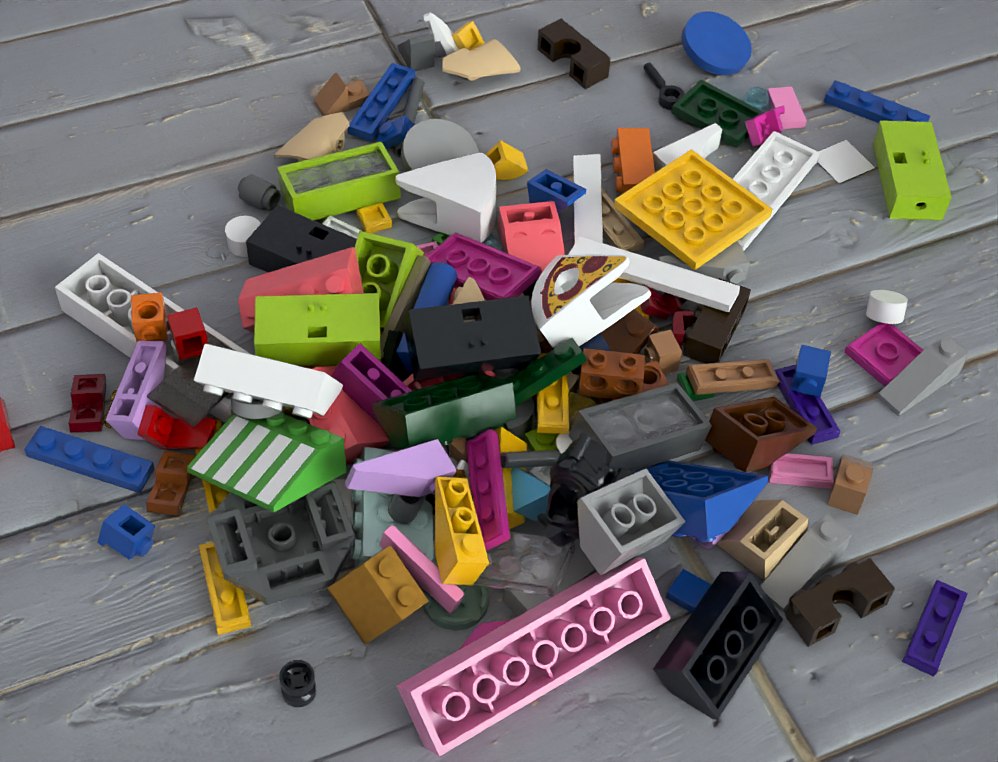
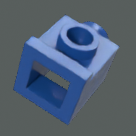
[97,504,155,560]

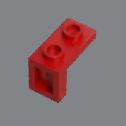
[137,405,217,449]

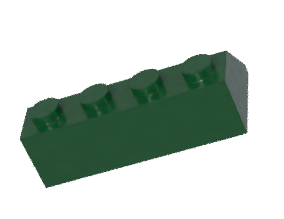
[372,373,517,450]

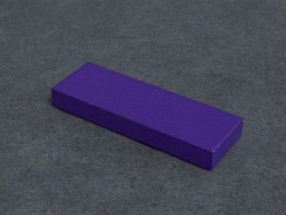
[774,365,841,445]
[902,579,968,677]

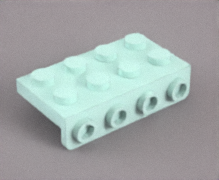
[350,447,433,568]

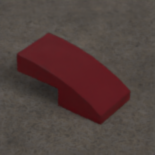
[68,374,106,433]

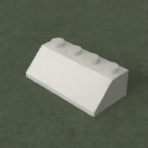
[194,344,343,419]

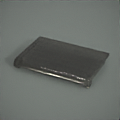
[147,338,235,427]

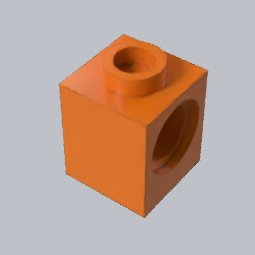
[131,292,168,342]

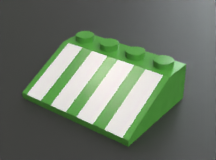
[187,412,347,512]

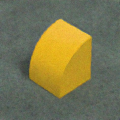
[485,140,528,180]

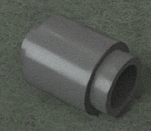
[238,174,281,210]

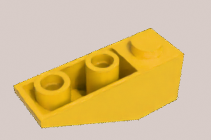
[435,477,489,585]

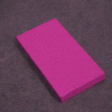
[426,233,542,300]

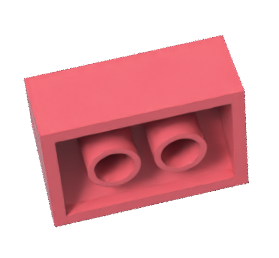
[305,366,389,465]

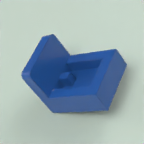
[376,115,415,149]

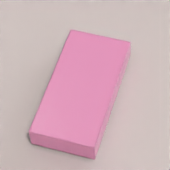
[766,86,806,129]
[769,453,834,489]

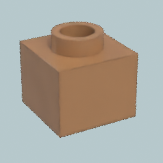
[644,330,682,374]

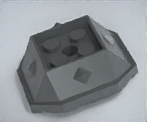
[207,481,355,605]

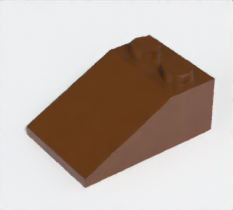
[705,396,817,472]

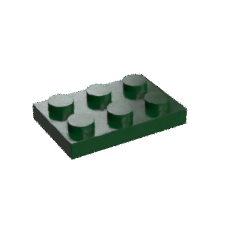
[672,80,764,148]

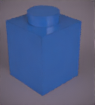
[791,345,831,397]

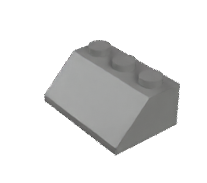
[577,468,686,575]

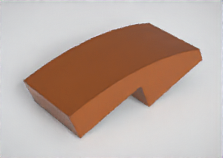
[146,451,195,516]

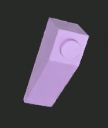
[106,341,167,440]
[345,439,457,497]

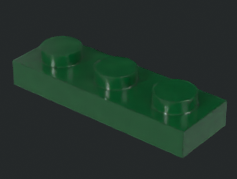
[505,338,587,407]

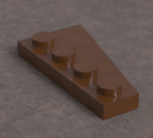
[600,309,659,354]

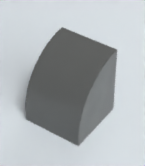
[503,397,534,440]

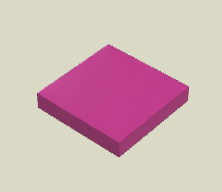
[844,323,923,387]

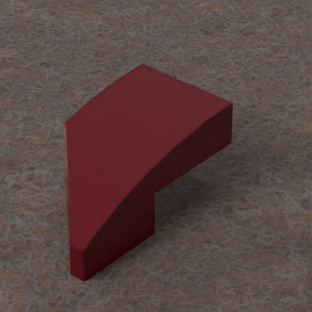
[671,309,694,350]

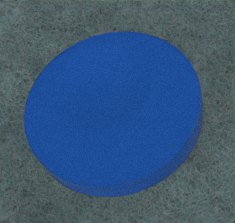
[681,11,752,75]

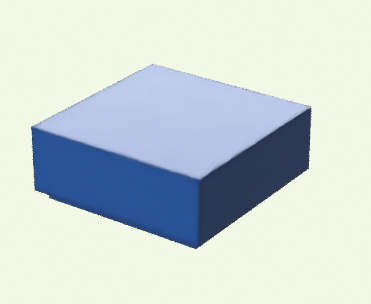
[666,569,712,613]

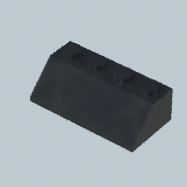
[653,572,783,720]

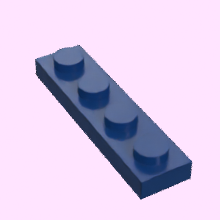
[348,63,415,142]
[824,80,930,123]
[24,426,155,493]

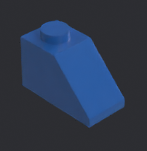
[527,169,586,213]

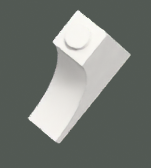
[653,123,722,173]

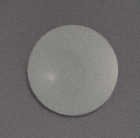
[401,119,479,172]

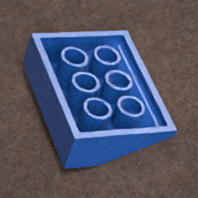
[634,460,768,542]

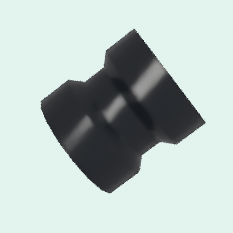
[279,660,316,707]

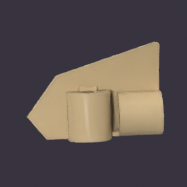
[442,39,520,81]
[274,112,350,162]

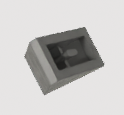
[397,34,435,71]

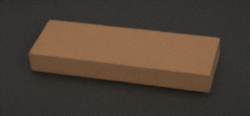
[686,359,780,395]

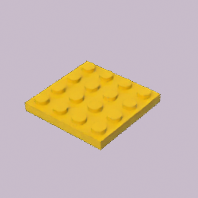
[614,149,773,270]

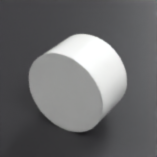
[225,216,261,257]
[866,290,908,324]

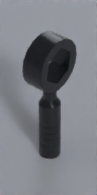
[643,62,685,110]

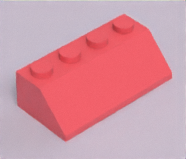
[238,247,364,333]

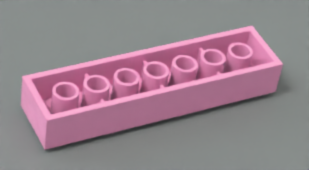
[396,557,670,756]

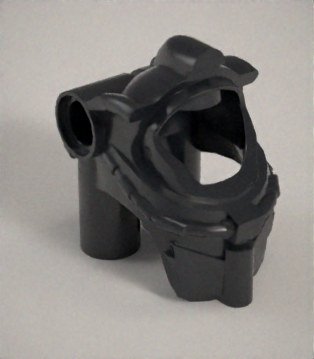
[537,433,634,547]

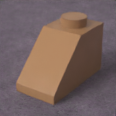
[827,454,873,515]

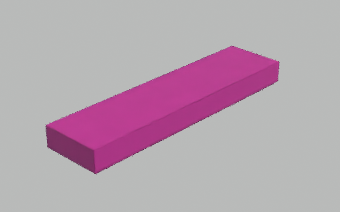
[466,429,510,551]

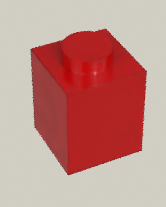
[167,307,208,361]

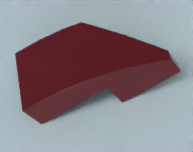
[640,285,687,320]

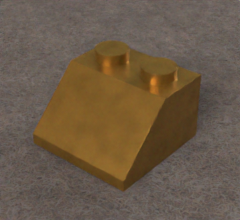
[326,545,429,645]

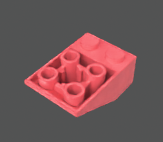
[498,201,565,272]

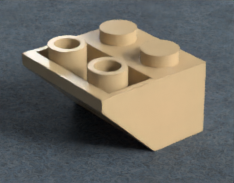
[716,500,808,580]

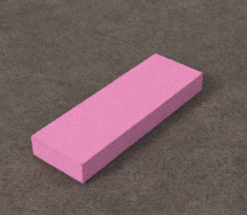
[379,525,465,614]

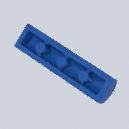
[396,262,458,372]

